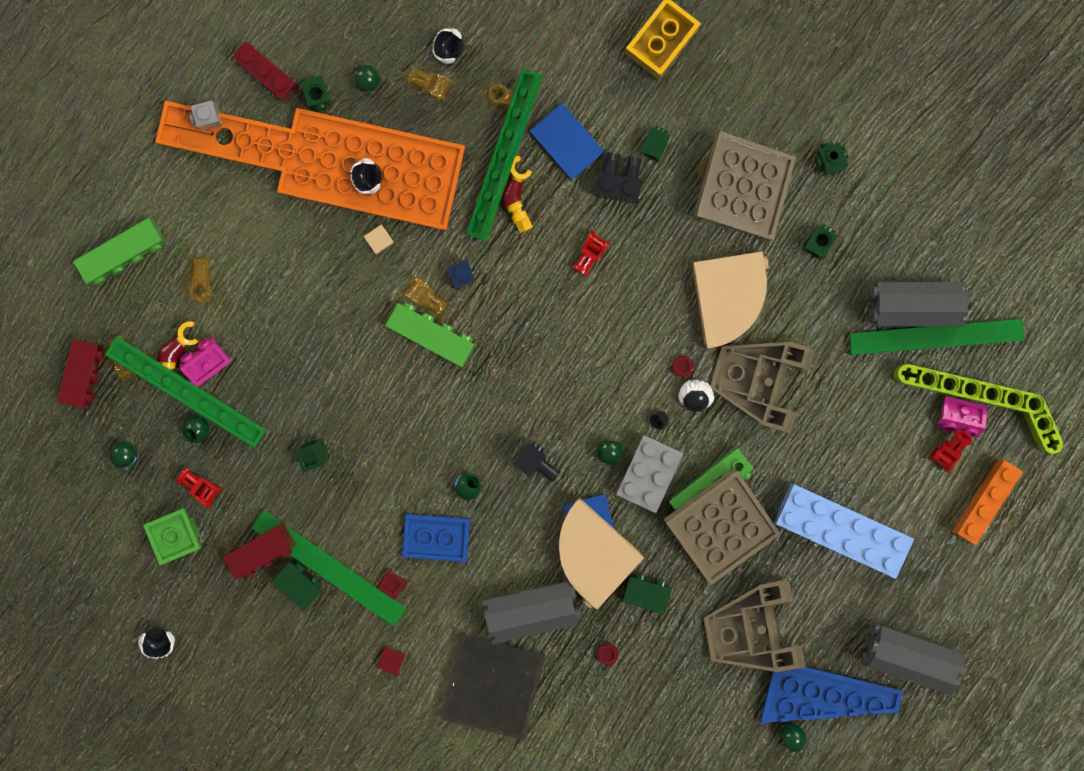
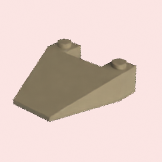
[710,342,815,434]
[704,580,806,672]

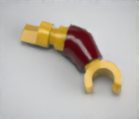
[501,156,533,233]
[157,321,199,371]

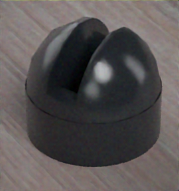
[650,411,669,430]

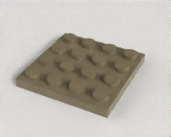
[694,131,796,240]
[663,468,781,585]

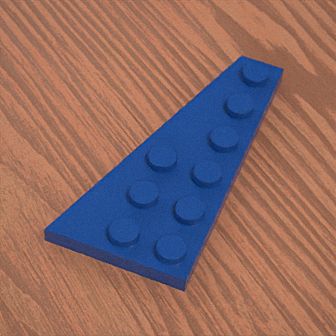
[760,667,903,724]

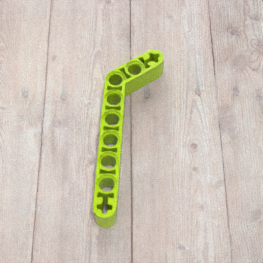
[894,364,1063,454]

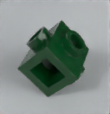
[815,141,849,177]

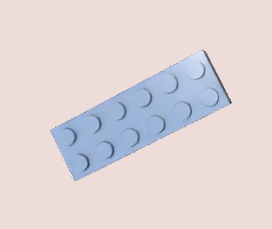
[773,483,914,579]

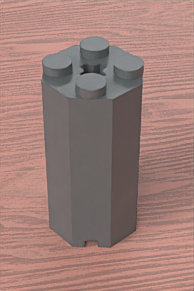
[868,282,968,327]
[482,580,581,644]
[862,623,965,696]

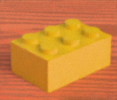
[625,0,701,80]

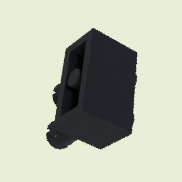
[595,152,642,205]
[513,441,561,482]

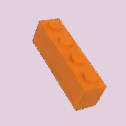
[951,459,1023,545]

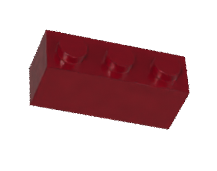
[232,41,299,104]
[57,339,105,409]
[222,522,296,580]

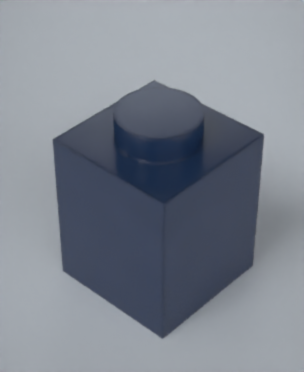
[447,260,476,289]

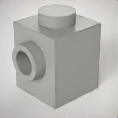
[190,100,223,131]

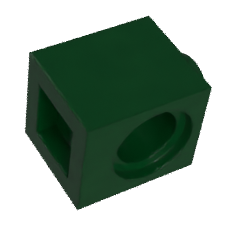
[301,75,332,112]
[640,126,671,162]
[802,225,838,260]
[295,437,330,472]

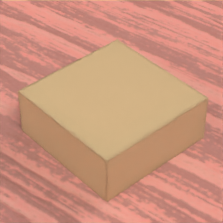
[364,224,394,255]

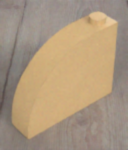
[692,251,769,349]
[559,497,644,609]

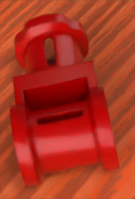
[572,231,610,277]
[929,429,972,473]
[176,467,223,508]

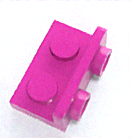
[179,336,231,387]
[937,396,988,438]

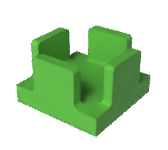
[143,508,202,565]

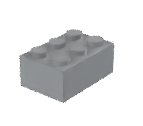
[615,435,684,513]

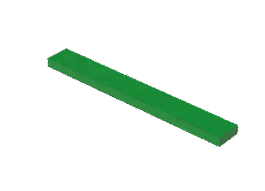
[466,69,543,241]
[849,319,1024,355]
[104,336,267,448]
[252,510,407,627]

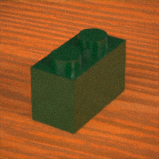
[272,560,324,611]
[622,573,672,614]

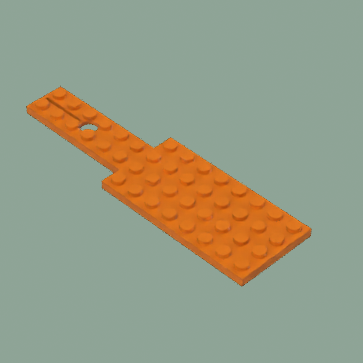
[155,101,465,231]

